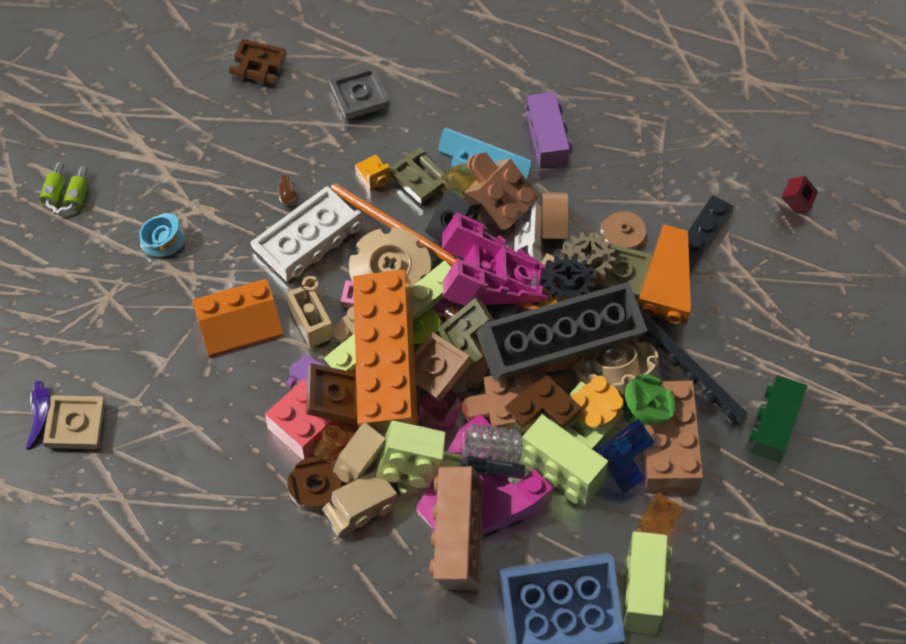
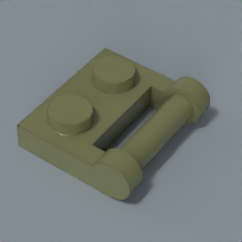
[390,147,454,204]

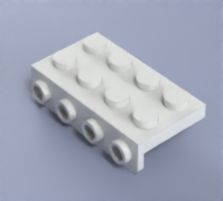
[251,186,363,282]

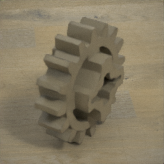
[560,232,616,283]

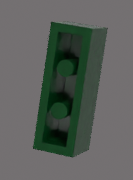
[748,375,808,463]

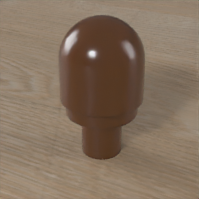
[278,175,299,206]

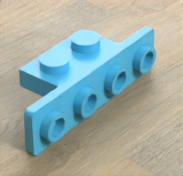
[438,128,533,181]

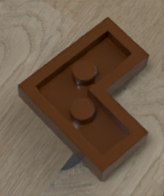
[505,372,582,429]

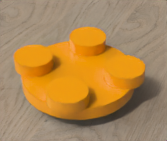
[571,376,624,429]

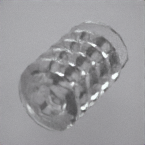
[460,423,523,463]

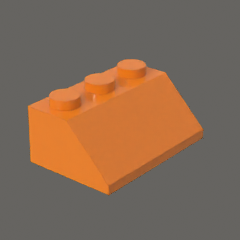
[192,278,283,357]

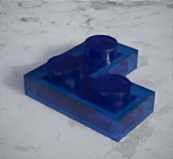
[594,419,655,494]

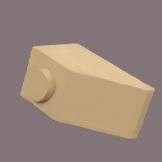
[333,423,386,484]

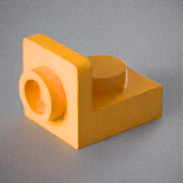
[355,155,391,190]

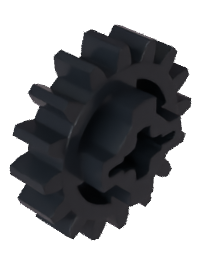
[539,254,596,302]

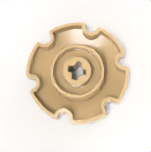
[349,227,431,287]
[574,340,659,396]

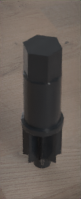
[460,456,526,479]

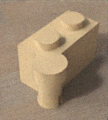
[287,276,333,348]
[322,470,397,538]

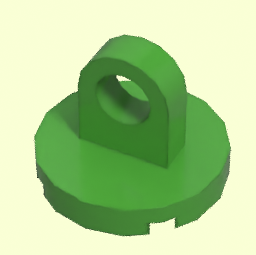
[625,374,675,426]

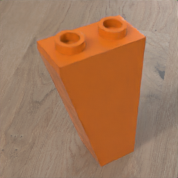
[638,224,691,326]

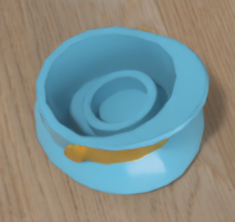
[139,213,185,257]

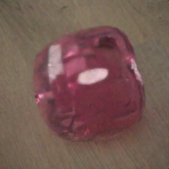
[417,390,461,432]

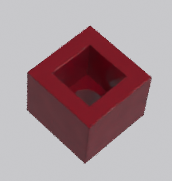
[781,176,818,213]

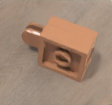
[465,152,539,231]
[462,370,545,437]

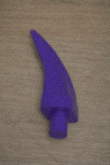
[25,381,50,449]

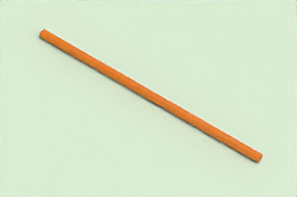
[330,183,540,311]

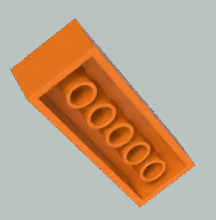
[353,269,418,433]

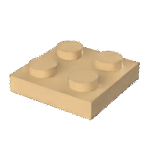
[43,395,105,449]

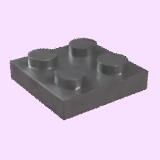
[329,66,390,120]

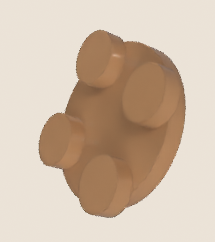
[600,211,648,249]

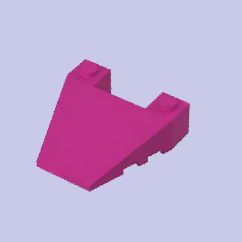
[442,212,548,306]
[416,414,553,537]

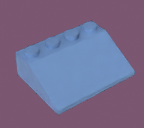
[498,553,625,644]

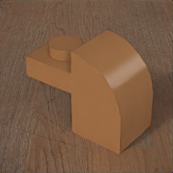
[541,192,568,239]

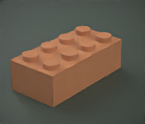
[639,381,703,492]
[430,467,484,590]

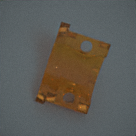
[636,492,684,539]

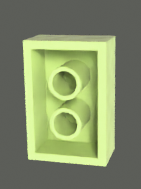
[520,415,608,507]
[623,531,672,636]

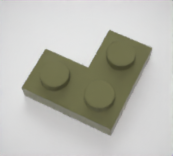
[437,298,493,372]

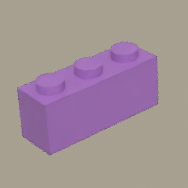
[526,92,573,167]

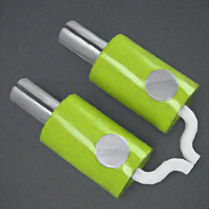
[39,162,89,215]

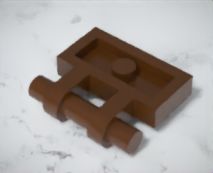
[229,39,287,85]

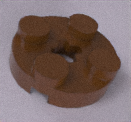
[287,457,342,511]

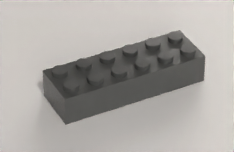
[476,282,647,382]

